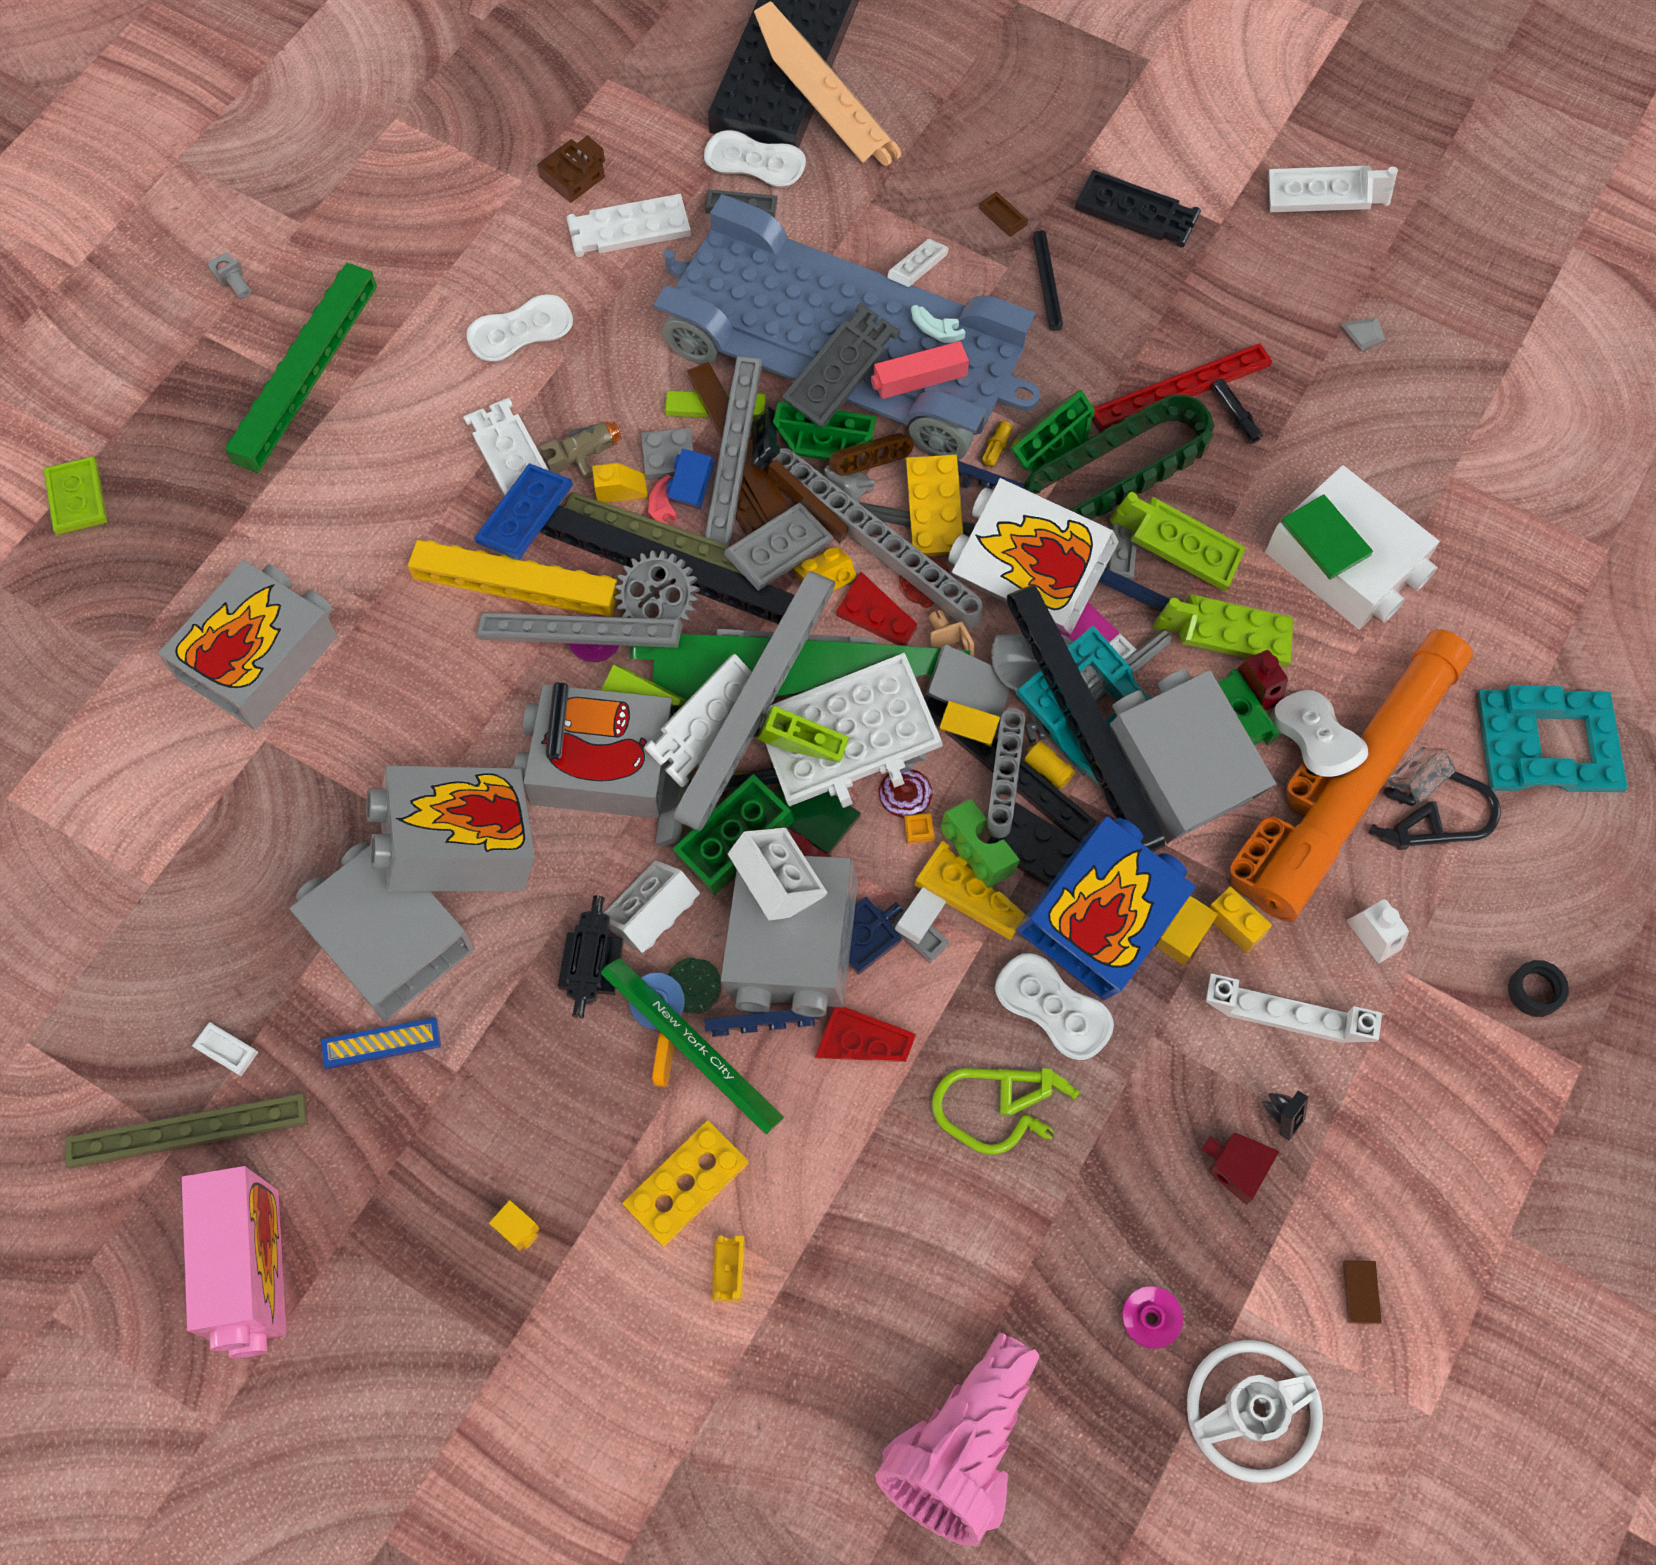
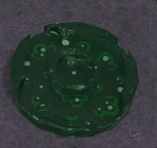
[668,958,722,1014]

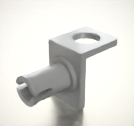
[207,253,252,299]

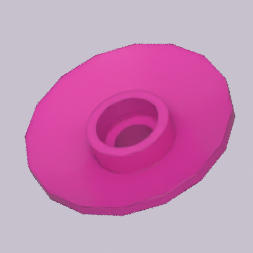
[1122,1286,1183,1349]

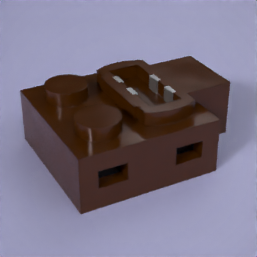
[537,135,605,203]

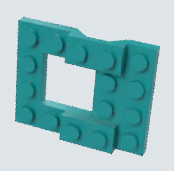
[1015,626,1152,789]
[1476,685,1628,793]

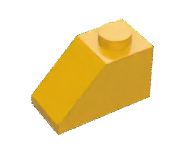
[592,463,648,503]

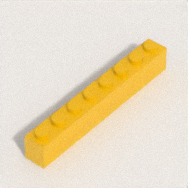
[408,540,619,617]

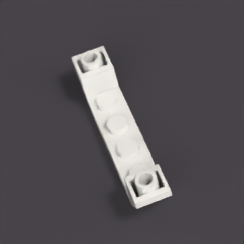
[1206,973,1382,1043]

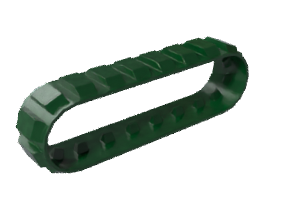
[1024,394,1215,521]

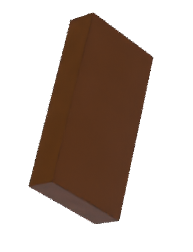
[979,192,1028,237]
[1343,1260,1382,1324]

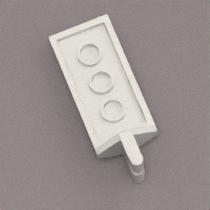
[1268,166,1398,212]

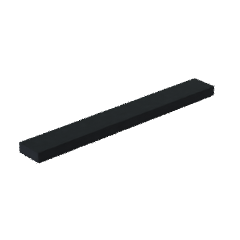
[923,695,1096,841]

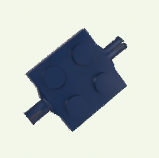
[849,896,903,975]

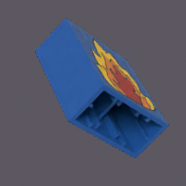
[1015,816,1196,1001]

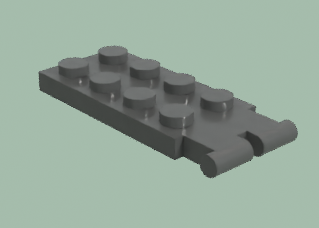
[782,302,901,429]

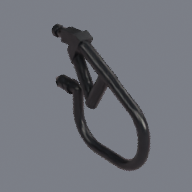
[1368,767,1501,850]

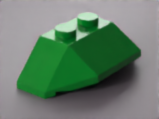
[1010,390,1095,472]
[773,401,877,461]

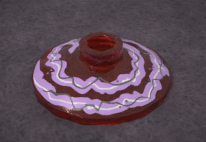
[879,769,933,818]

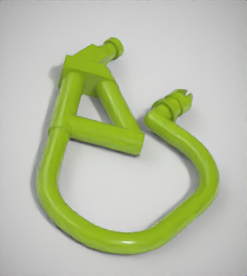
[932,1068,1080,1155]

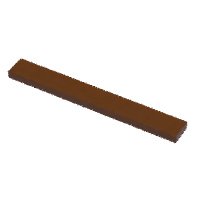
[686,362,790,522]

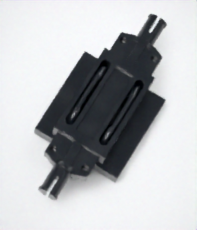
[558,895,624,1019]

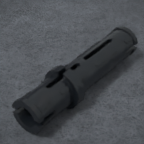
[1211,378,1263,444]

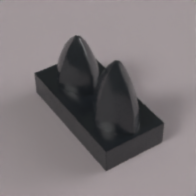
[1262,1090,1308,1141]

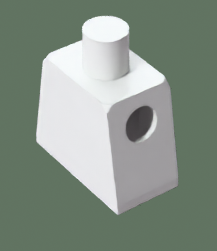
[1347,899,1409,964]

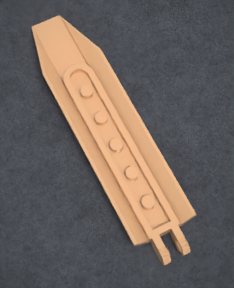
[754,1,901,166]

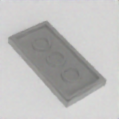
[724,502,834,591]

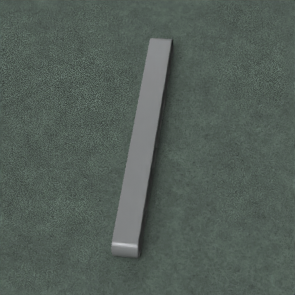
[772,448,982,628]
[674,571,835,831]

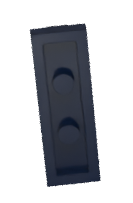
[957,460,1024,489]

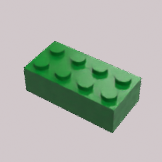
[673,774,794,896]

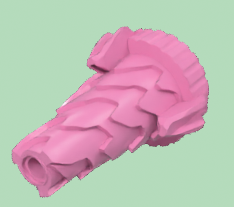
[875,1333,1040,1546]

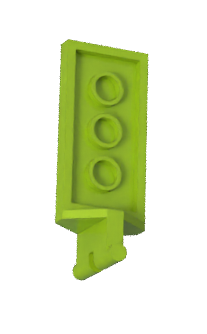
[1109,492,1246,591]
[1152,594,1294,667]

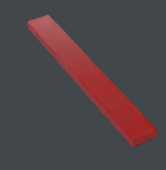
[1091,343,1272,433]

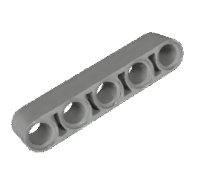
[987,708,1025,838]

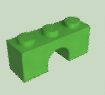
[940,799,1020,888]

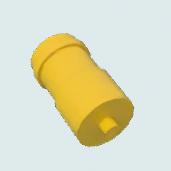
[1024,741,1076,789]

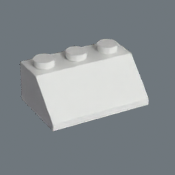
[728,828,828,921]
[604,860,700,953]

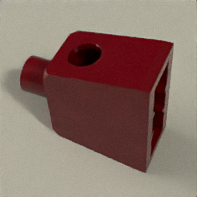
[1237,650,1288,711]
[1201,1133,1279,1205]

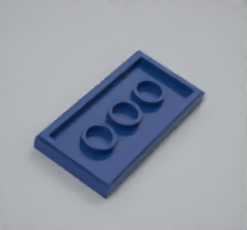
[474,463,573,560]

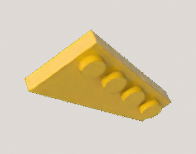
[914,840,1026,940]

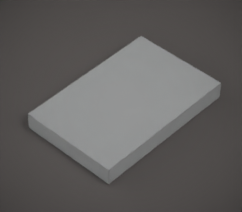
[925,644,1011,718]

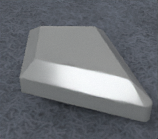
[1341,318,1386,352]

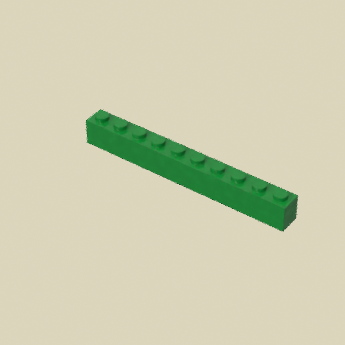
[225,262,377,473]

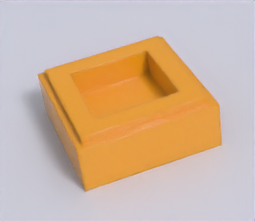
[904,813,935,844]

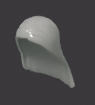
[991,634,1074,691]

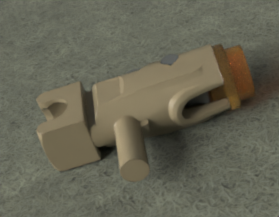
[540,421,622,479]

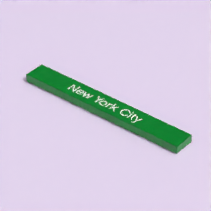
[601,958,784,1135]

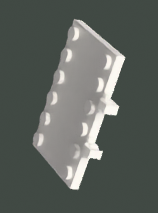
[759,653,943,808]

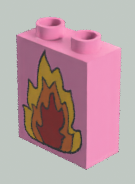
[182,1166,287,1358]

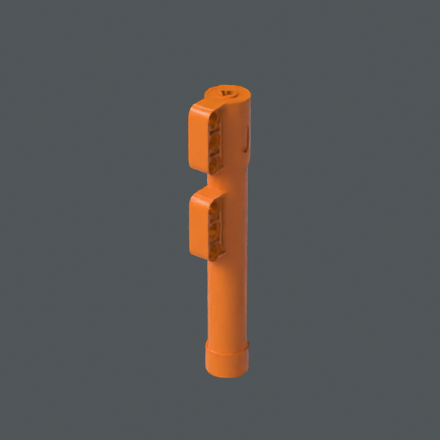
[1230,630,1473,922]

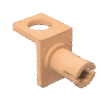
[928,610,974,657]

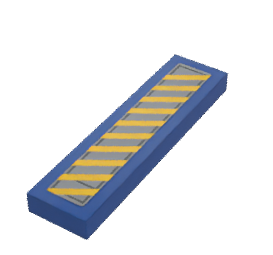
[321,1017,441,1069]

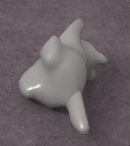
[823,464,875,504]

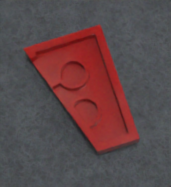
[836,572,917,646]
[815,1007,916,1062]

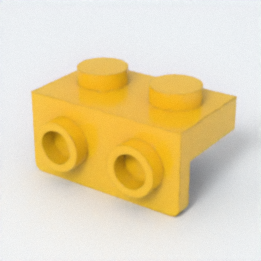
[793,546,857,591]

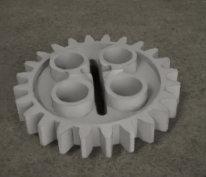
[615,551,700,628]

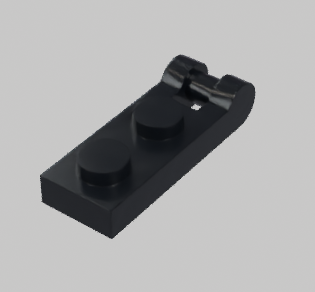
[753,406,780,469]

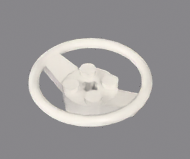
[1187,1340,1323,1483]

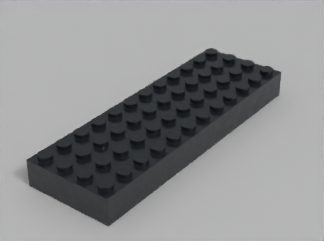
[708,0,859,148]

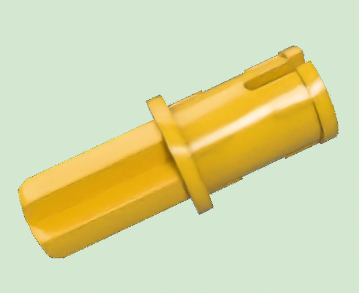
[982,421,1013,467]

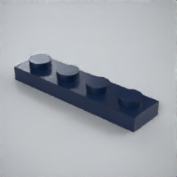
[704,1010,820,1037]

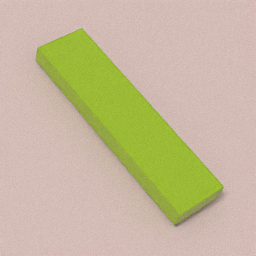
[665,391,766,419]

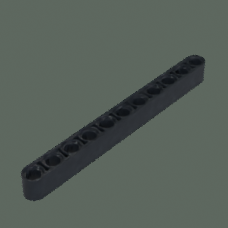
[541,505,795,625]
[1007,584,1165,852]

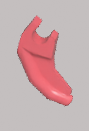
[648,475,677,525]

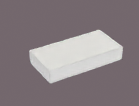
[895,887,946,944]
[192,1022,258,1077]

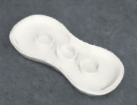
[704,130,806,188]
[467,294,573,362]
[1270,690,1368,777]
[995,953,1114,1060]

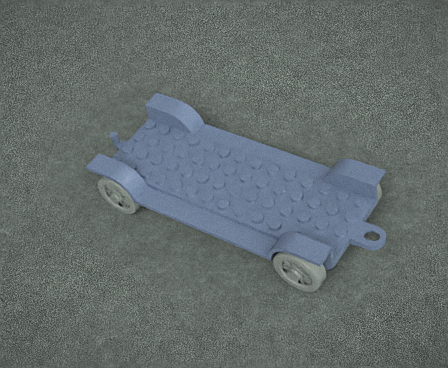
[653,194,1040,460]

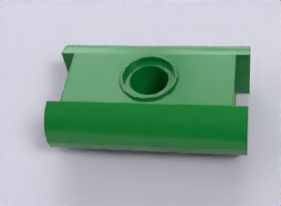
[1218,669,1281,745]

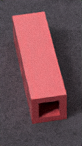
[871,341,969,399]

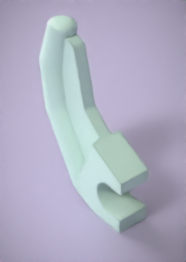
[911,305,965,343]

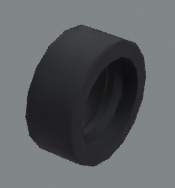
[1508,960,1569,1017]

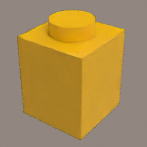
[489,1200,540,1252]

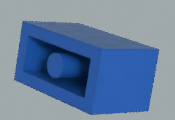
[666,448,715,510]

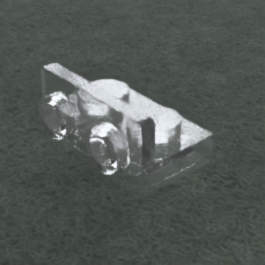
[1387,747,1456,802]

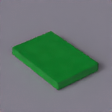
[1281,494,1373,580]

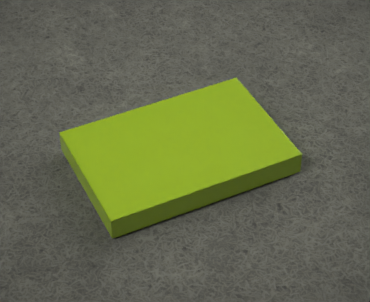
[43,456,108,535]

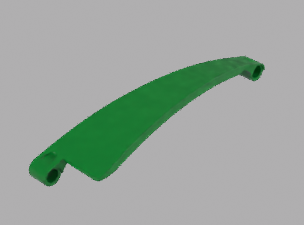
[630,634,970,712]

